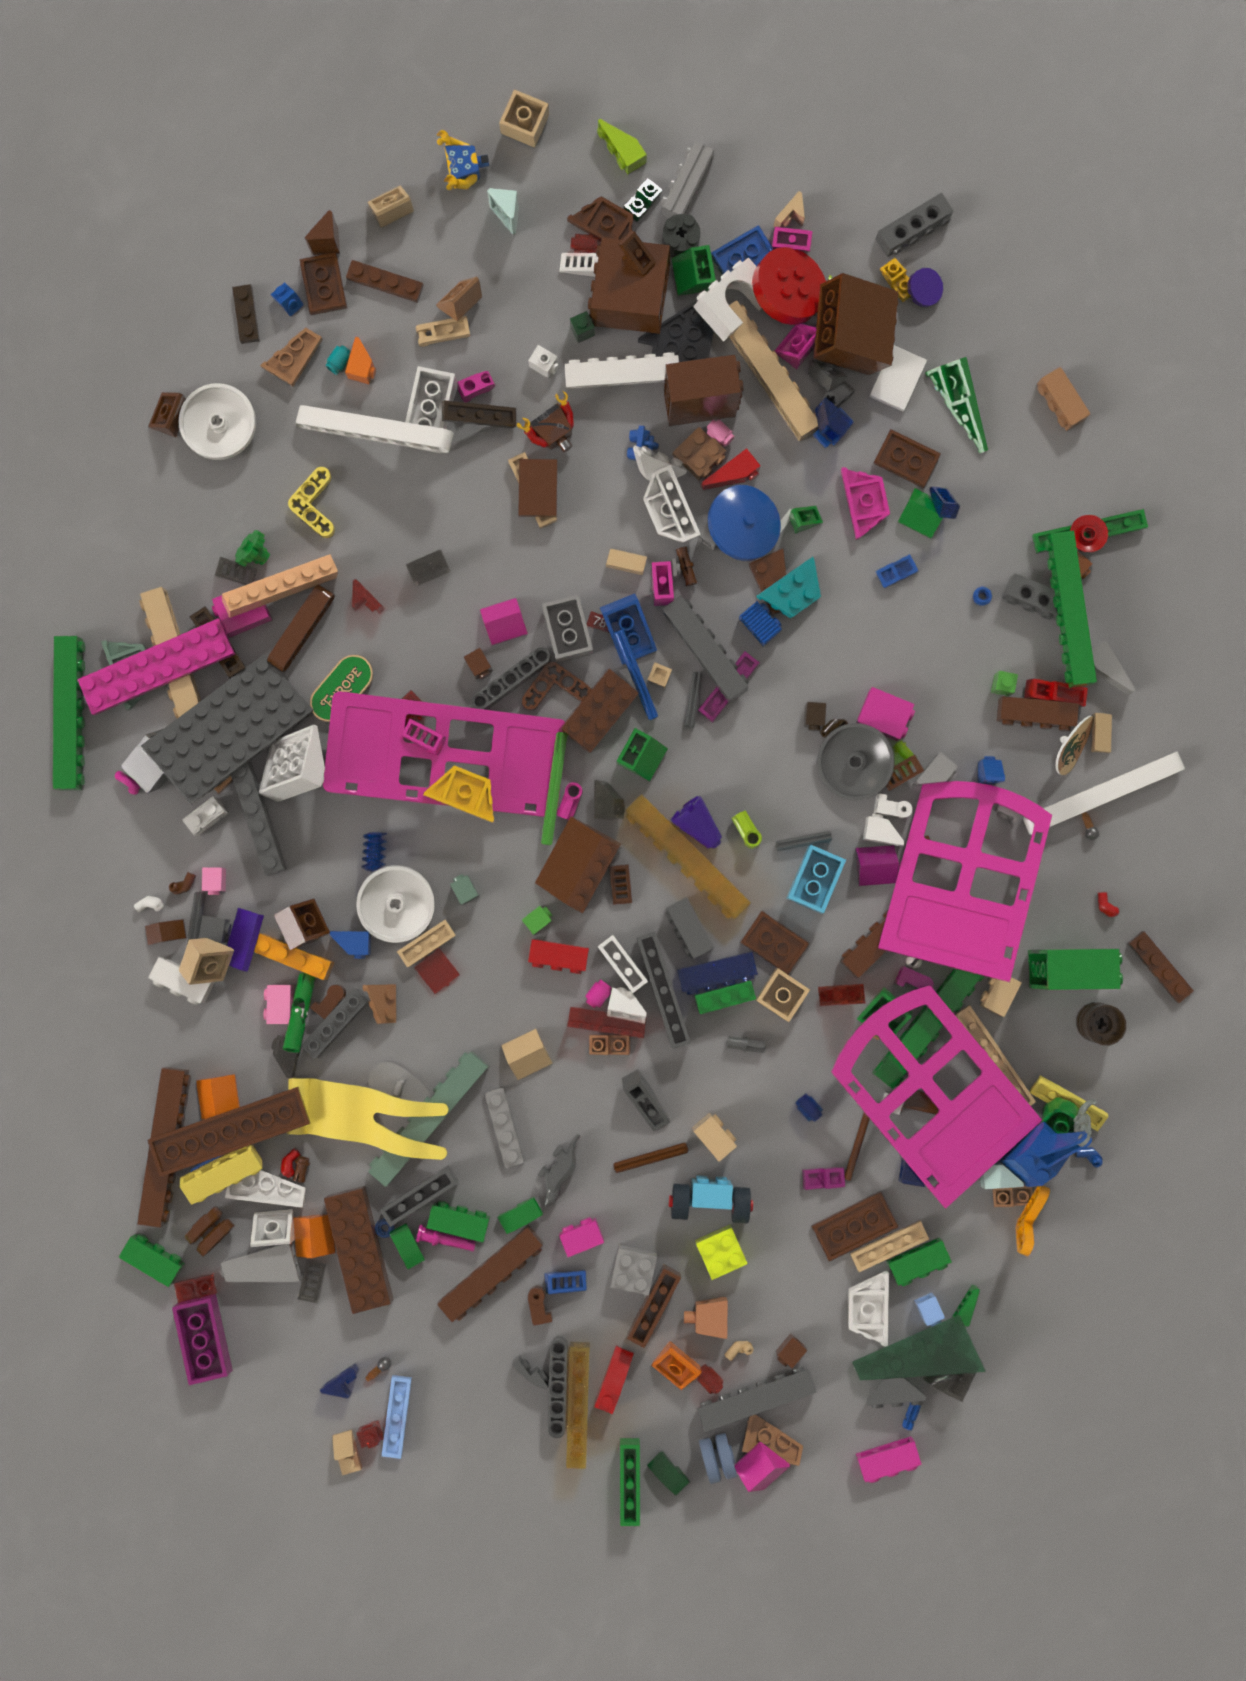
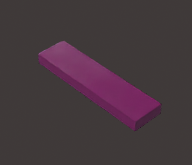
[698,651,760,723]

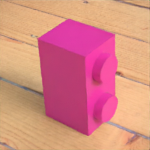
[772,227,813,252]
[559,1217,604,1257]

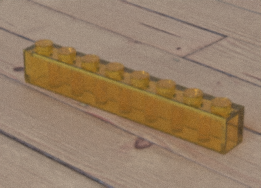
[625,794,751,920]

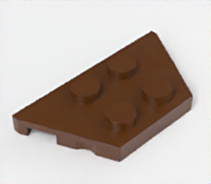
[567,196,633,241]

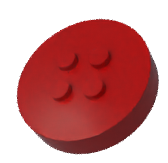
[752,247,826,325]

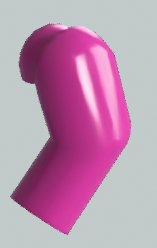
[114,771,141,795]

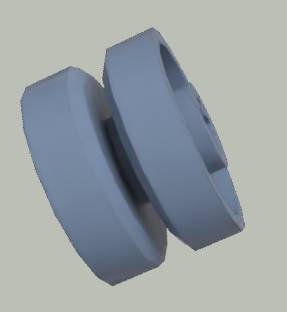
[699,1433,737,1484]

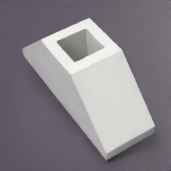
[633,446,687,481]

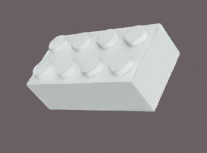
[405,366,457,454]

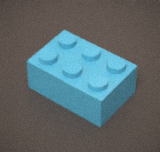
[786,845,846,914]

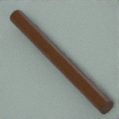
[844,1112,870,1181]

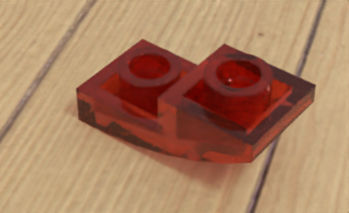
[174,1274,217,1303]

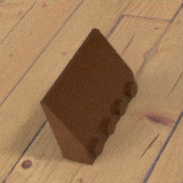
[535,816,621,913]

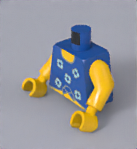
[437,130,490,190]

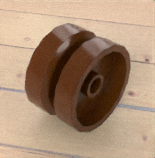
[184,1206,235,1257]

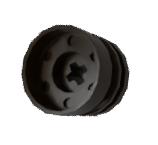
[1076,1002,1127,1046]

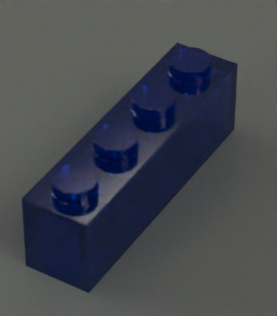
[677,952,758,995]

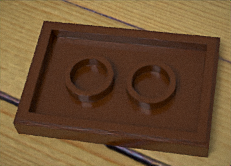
[299,252,347,315]
[873,429,941,489]
[518,459,557,517]
[740,911,810,975]

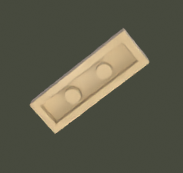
[397,920,456,968]

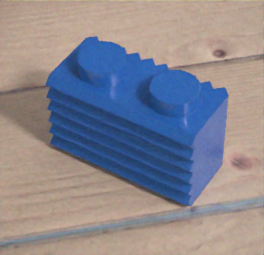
[739,601,782,647]

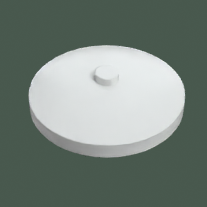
[179,383,256,460]
[356,865,434,943]

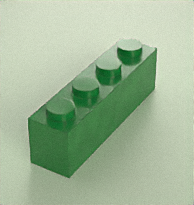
[620,1438,640,1526]

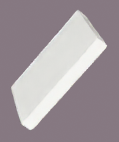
[869,345,927,412]

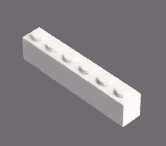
[565,353,679,389]

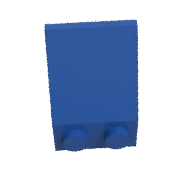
[600,593,657,665]

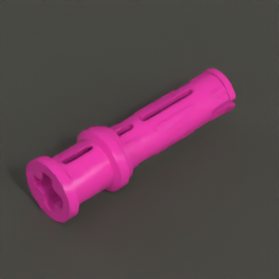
[416,1224,476,1252]

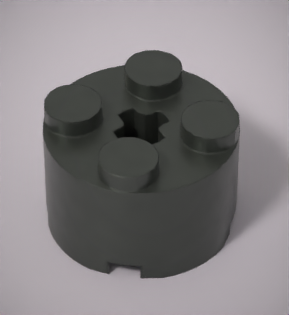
[662,214,700,257]

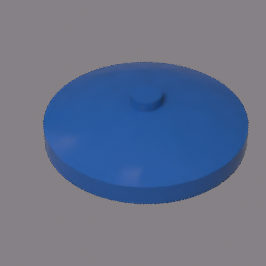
[708,485,781,561]

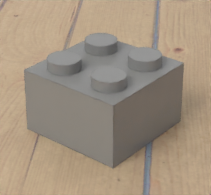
[610,1244,657,1296]

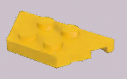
[423,765,494,823]

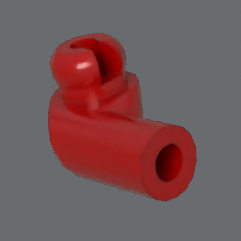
[1097,892,1120,918]
[281,1148,301,1178]

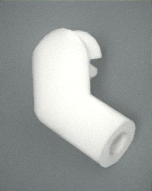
[134,896,164,913]

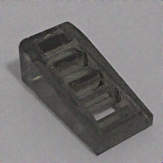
[214,557,257,585]
[297,1260,326,1304]

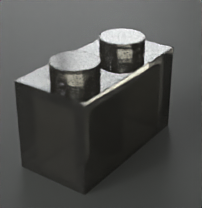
[406,549,450,586]

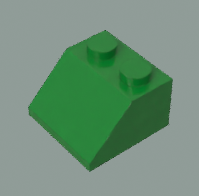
[857,987,913,1039]

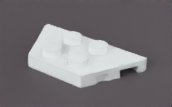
[848,1271,889,1347]

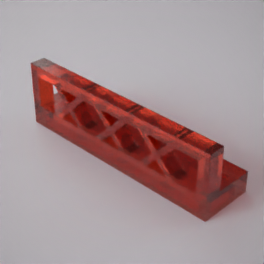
[567,1007,647,1038]

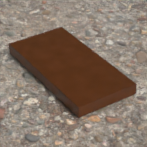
[811,1191,898,1262]

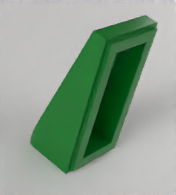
[951,1284,980,1327]

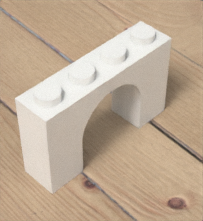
[693,257,762,342]

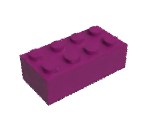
[172,1293,233,1385]

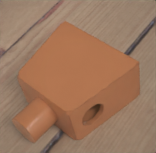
[684,1297,728,1339]

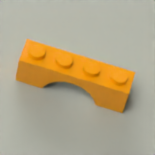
[254,933,335,980]

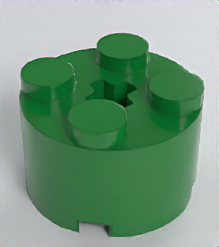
[1041,1097,1079,1134]

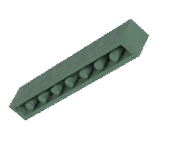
[368,1051,489,1187]

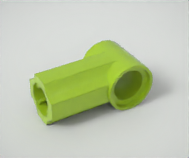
[731,810,762,849]

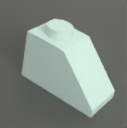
[980,1162,1024,1189]

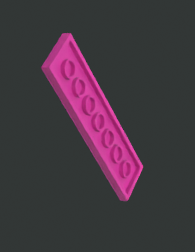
[77,618,235,715]

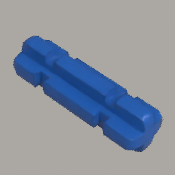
[902,1402,921,1431]

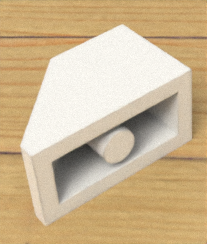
[863,814,904,846]
[607,987,647,1024]

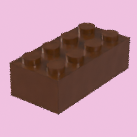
[559,668,639,753]

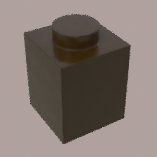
[804,702,826,731]

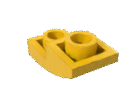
[880,258,911,302]

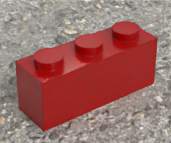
[528,939,589,974]

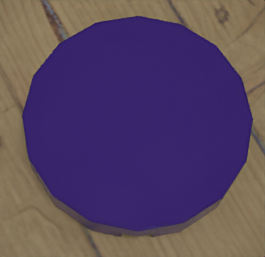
[907,268,943,307]

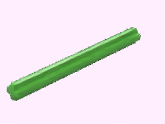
[541,732,567,845]

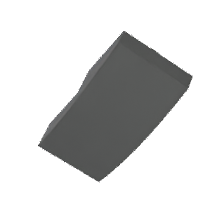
[512,1355,549,1389]

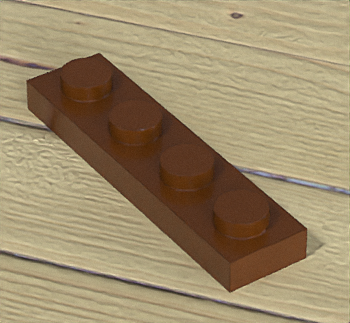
[346,260,424,303]
[1127,931,1194,1003]

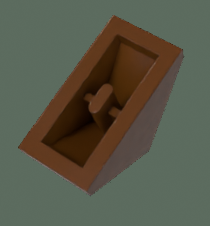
[145,919,187,945]

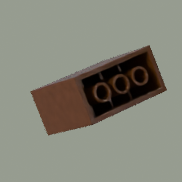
[588,238,671,334]
[814,273,899,375]
[663,354,744,426]

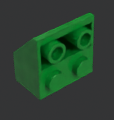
[671,245,716,296]
[616,728,668,782]

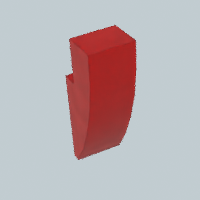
[1024,678,1088,707]

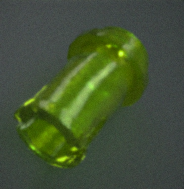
[893,740,917,764]

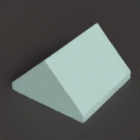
[487,188,519,235]

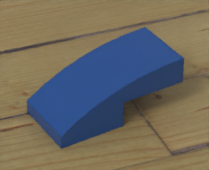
[875,554,919,588]

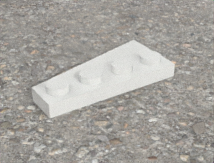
[225,1170,307,1208]

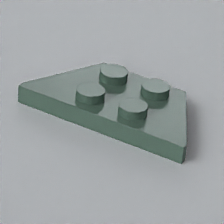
[101,641,146,711]

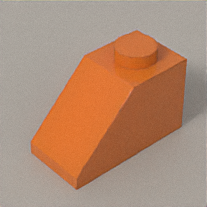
[345,337,376,385]

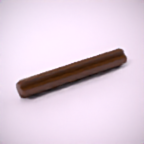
[613,1143,689,1173]

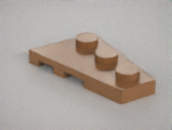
[260,328,323,387]
[741,1414,803,1466]

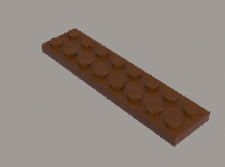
[147,1086,311,1177]

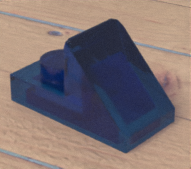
[320,1363,359,1399]

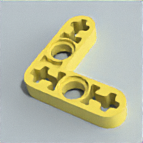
[288,467,335,538]

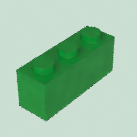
[694,980,756,1014]
[426,1201,490,1242]
[118,1234,185,1287]
[886,1237,952,1286]

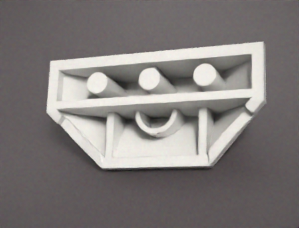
[643,465,701,543]

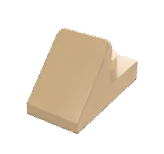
[773,191,805,227]
[333,1429,362,1475]

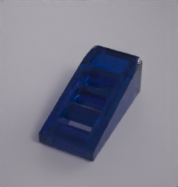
[929,486,960,519]

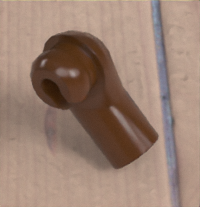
[169,872,196,895]

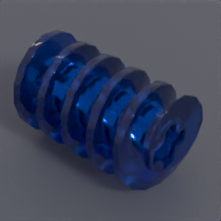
[361,832,387,872]

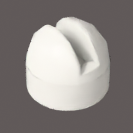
[906,956,922,969]

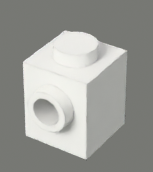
[528,345,559,378]

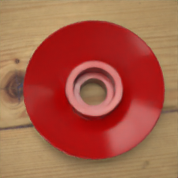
[1070,515,1108,553]

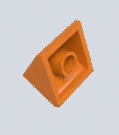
[196,1074,240,1119]
[293,1214,335,1258]
[651,1341,701,1390]

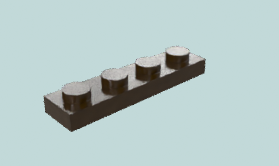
[442,400,516,428]

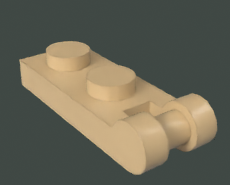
[415,316,471,347]

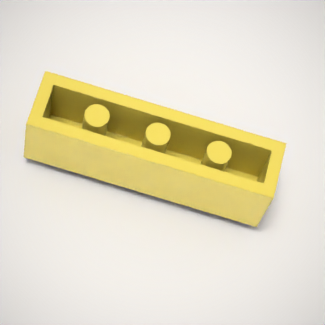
[180,1144,263,1205]

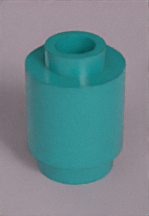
[325,345,351,375]

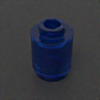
[795,1093,823,1122]

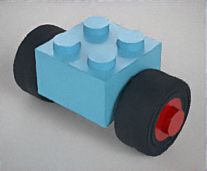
[668,1175,753,1224]

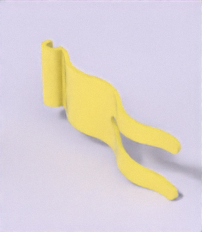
[286,1077,449,1160]

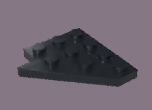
[638,300,714,362]

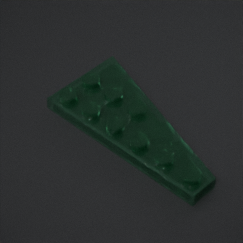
[852,1314,986,1381]

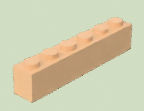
[222,554,338,618]

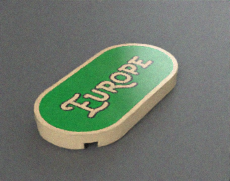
[310,655,373,722]

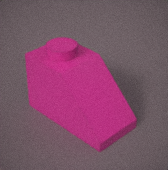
[652,561,674,606]

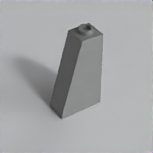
[220,1242,303,1282]

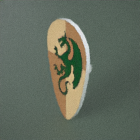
[1056,715,1094,775]

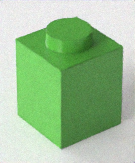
[991,670,1018,696]
[522,906,553,935]

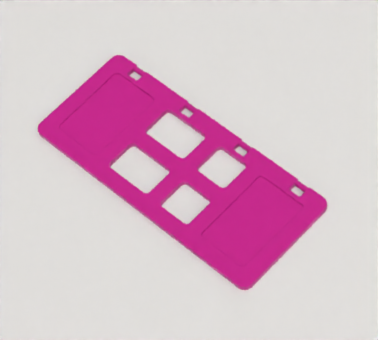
[323,691,564,817]

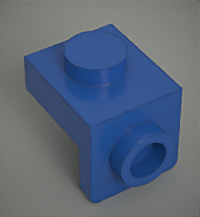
[270,282,304,316]

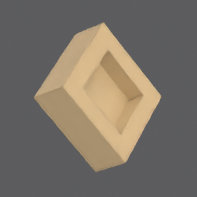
[647,662,672,688]

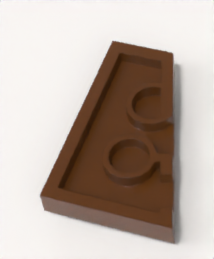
[749,548,786,616]

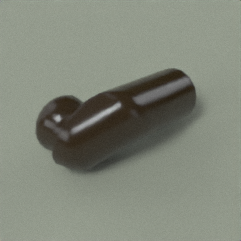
[820,719,848,738]

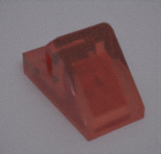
[352,578,384,614]

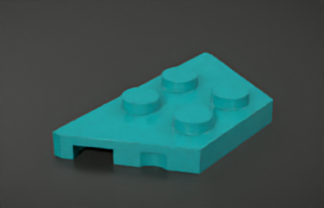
[756,556,821,619]

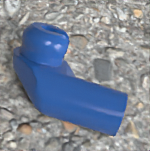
[1075,1147,1103,1168]

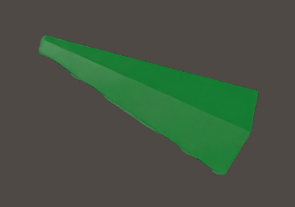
[925,356,988,453]

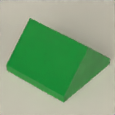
[897,488,948,539]

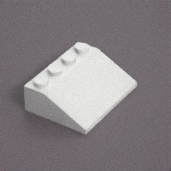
[258,725,325,802]

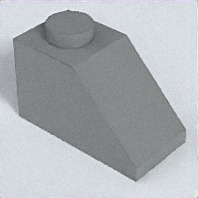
[913,752,958,786]

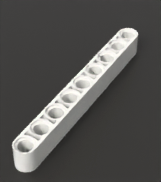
[295,405,454,453]
[1022,751,1185,835]

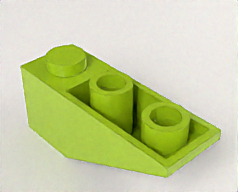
[597,119,647,175]

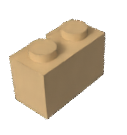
[980,977,1021,1017]

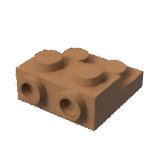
[672,427,726,481]

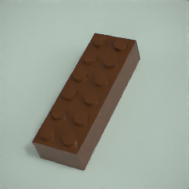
[324,1186,394,1314]

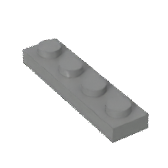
[484,1087,524,1168]

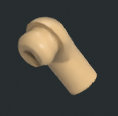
[724,1341,754,1361]

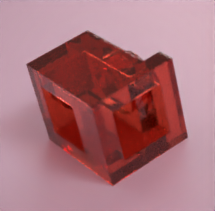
[356,1420,384,1449]

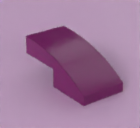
[802,1167,845,1190]

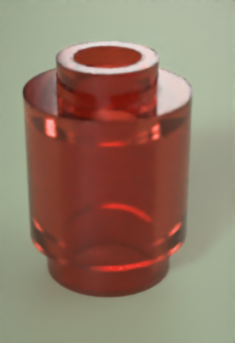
[570,234,598,253]
[697,1364,724,1394]

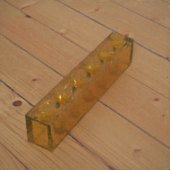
[566,1342,590,1469]

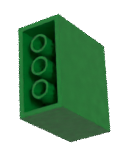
[1028,949,1123,990]

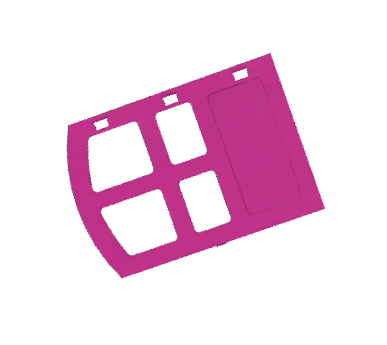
[878,781,1052,983]
[831,985,1042,1209]

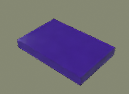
[228,908,264,972]

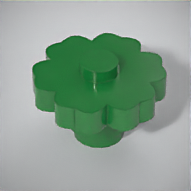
[235,530,270,566]

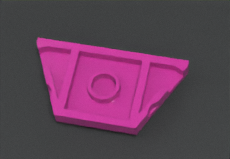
[841,467,890,540]

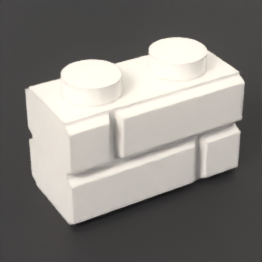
[182,796,229,836]

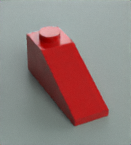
[701,448,761,490]
[594,1346,634,1414]

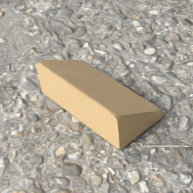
[606,548,647,575]
[1091,713,1112,753]

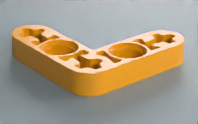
[1015,1185,1050,1256]

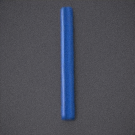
[614,630,658,720]

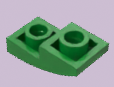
[497,1197,543,1234]
[389,1223,425,1270]

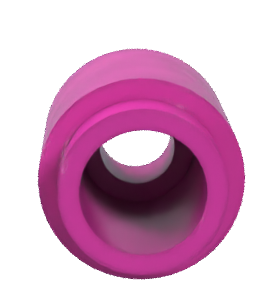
[585,979,612,1009]

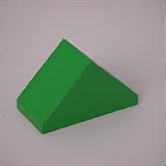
[789,506,823,534]

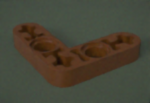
[522,662,591,711]

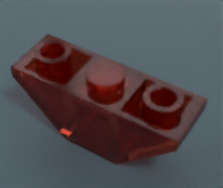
[818,983,866,1006]

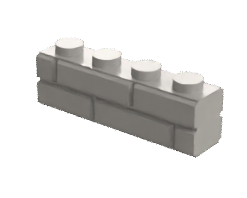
[660,142,715,218]

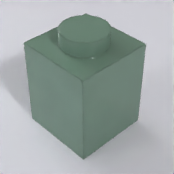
[450,874,479,905]

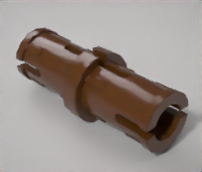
[676,546,697,587]

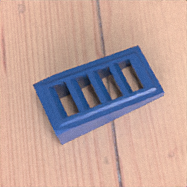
[545,1270,587,1294]

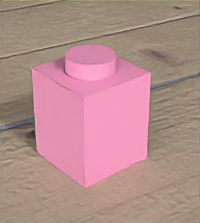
[202,867,226,895]

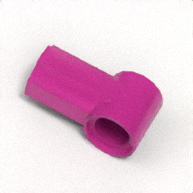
[557,782,583,820]

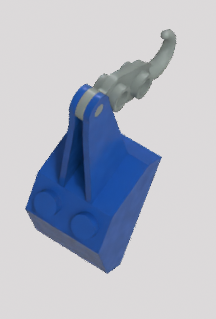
[1000,1099,1097,1187]

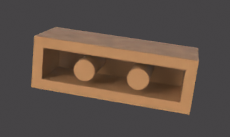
[1037,366,1090,431]

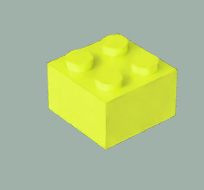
[695,1224,748,1280]

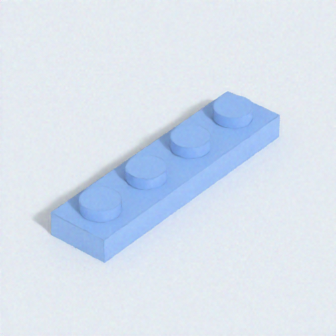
[382,1375,412,1459]

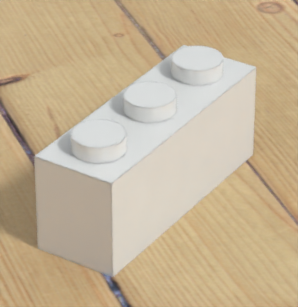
[598,935,648,993]
[148,957,215,1005]

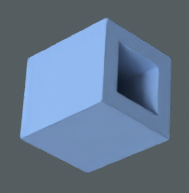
[914,1292,945,1326]

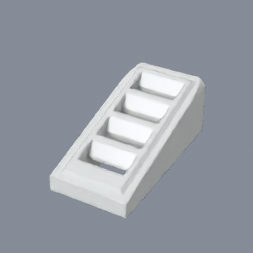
[559,253,598,277]

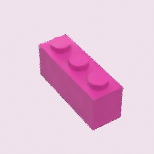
[856,1436,922,1483]

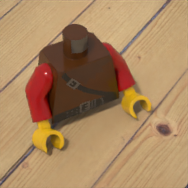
[517,390,574,453]

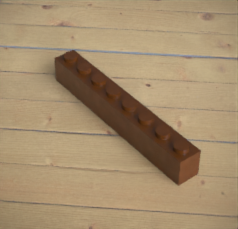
[137,1067,191,1228]

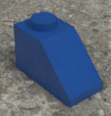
[977,756,1005,785]
[330,931,371,959]

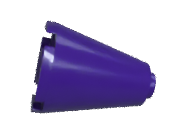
[670,796,722,849]

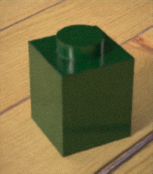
[570,311,595,343]

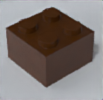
[274,898,330,950]

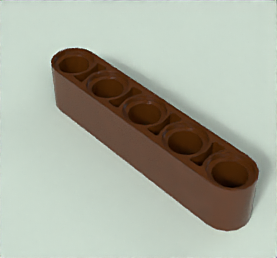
[267,584,335,672]

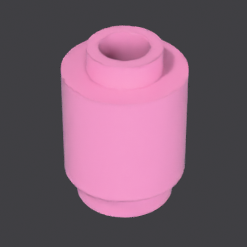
[707,419,735,448]

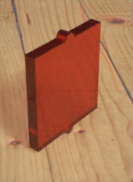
[414,948,460,994]

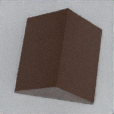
[304,210,340,256]
[148,392,186,438]

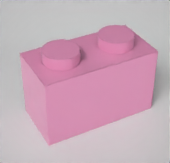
[263,985,294,1024]

